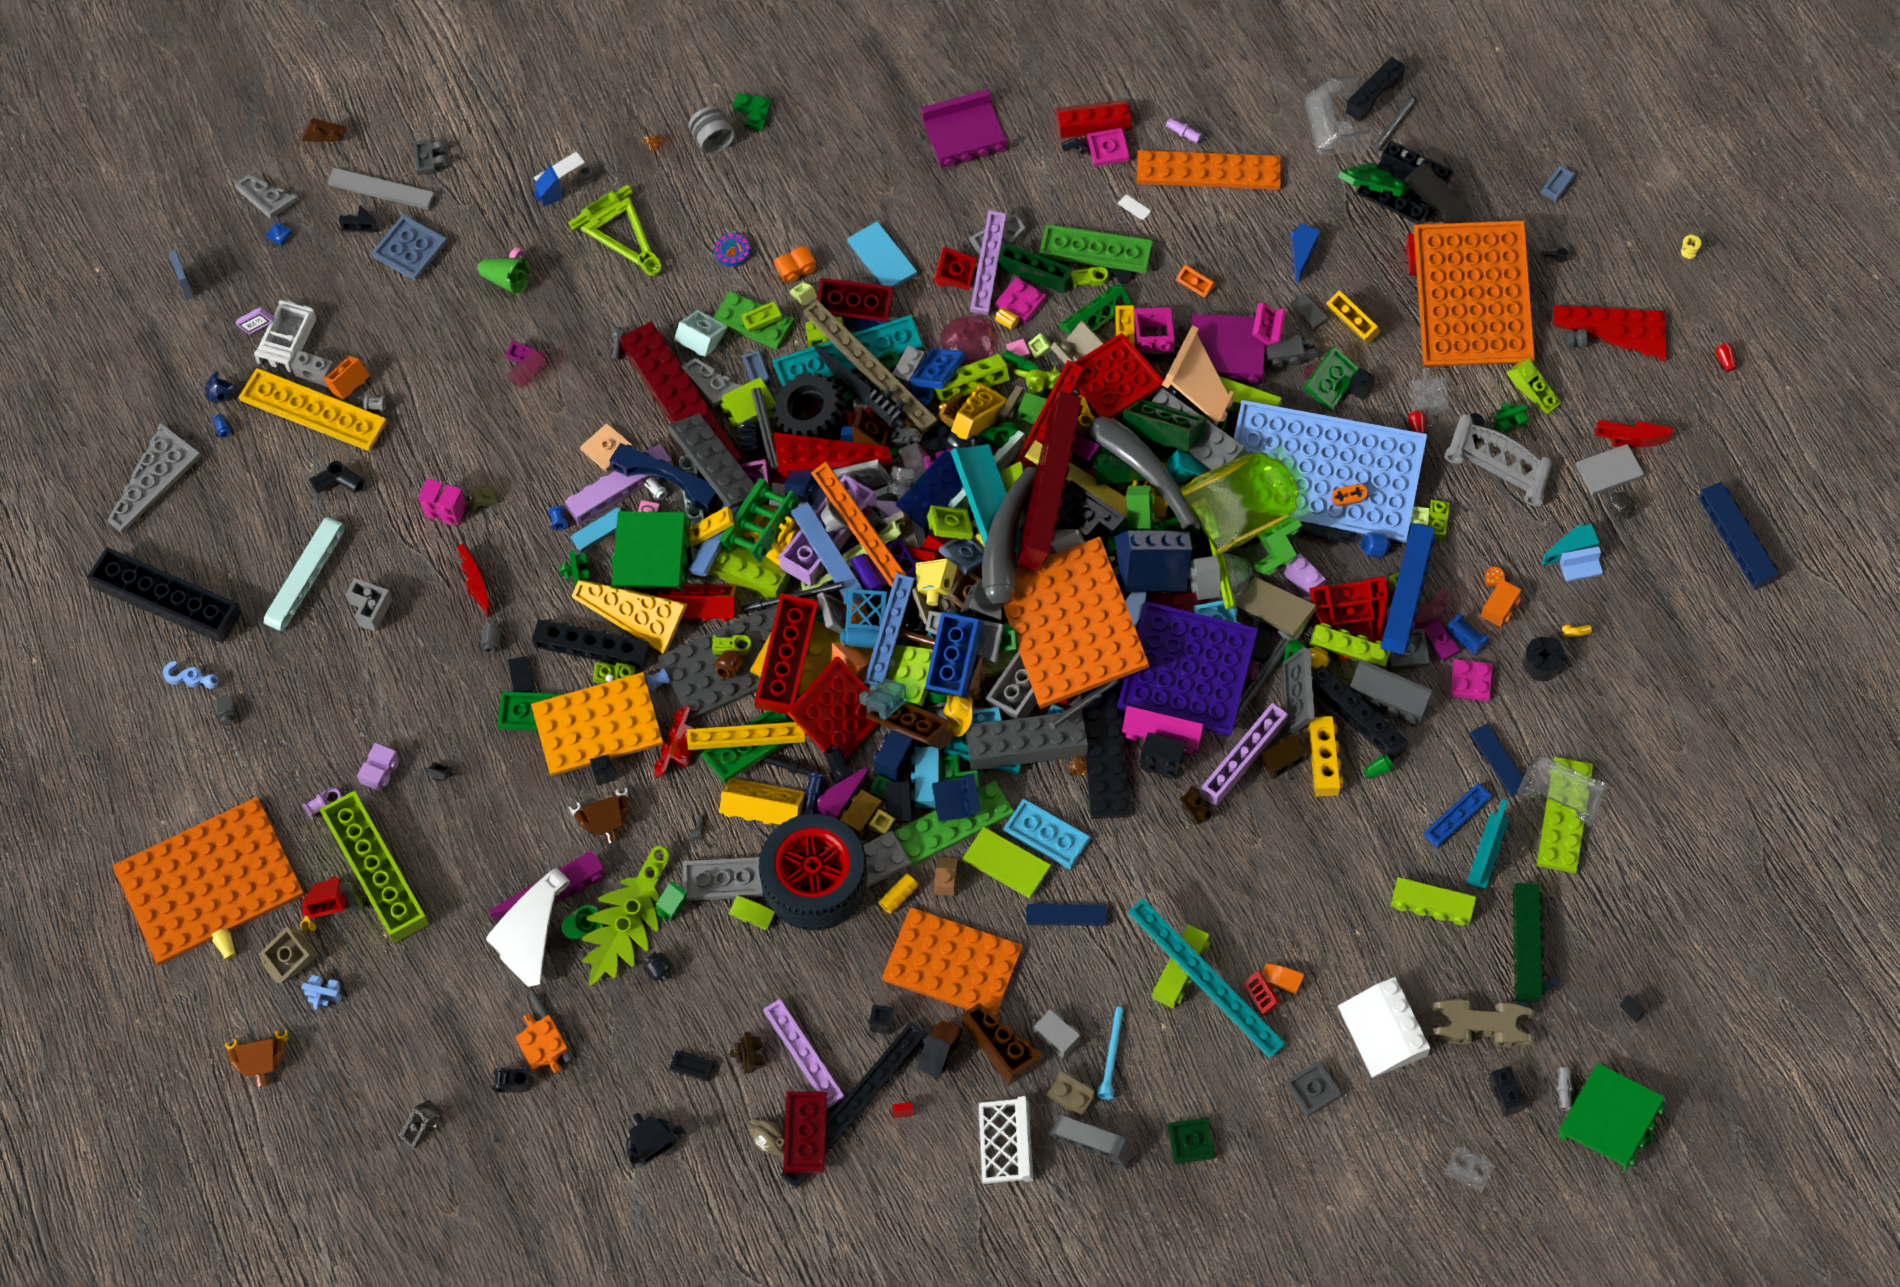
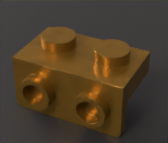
[938,392,963,428]

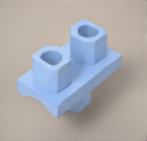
[302,975,341,1010]

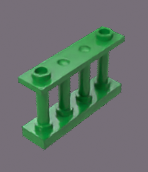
[719,478,801,563]

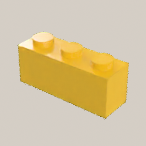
[1326,290,1380,345]

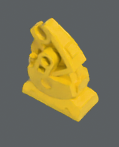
[766,516,800,566]

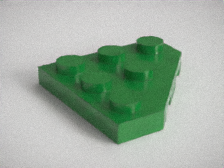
[1338,163,1411,197]

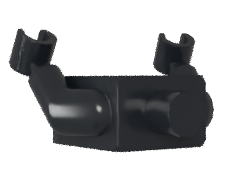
[626,1113,687,1169]

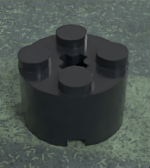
[1523,637,1565,681]

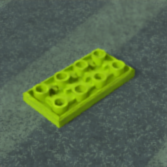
[963,827,1051,899]

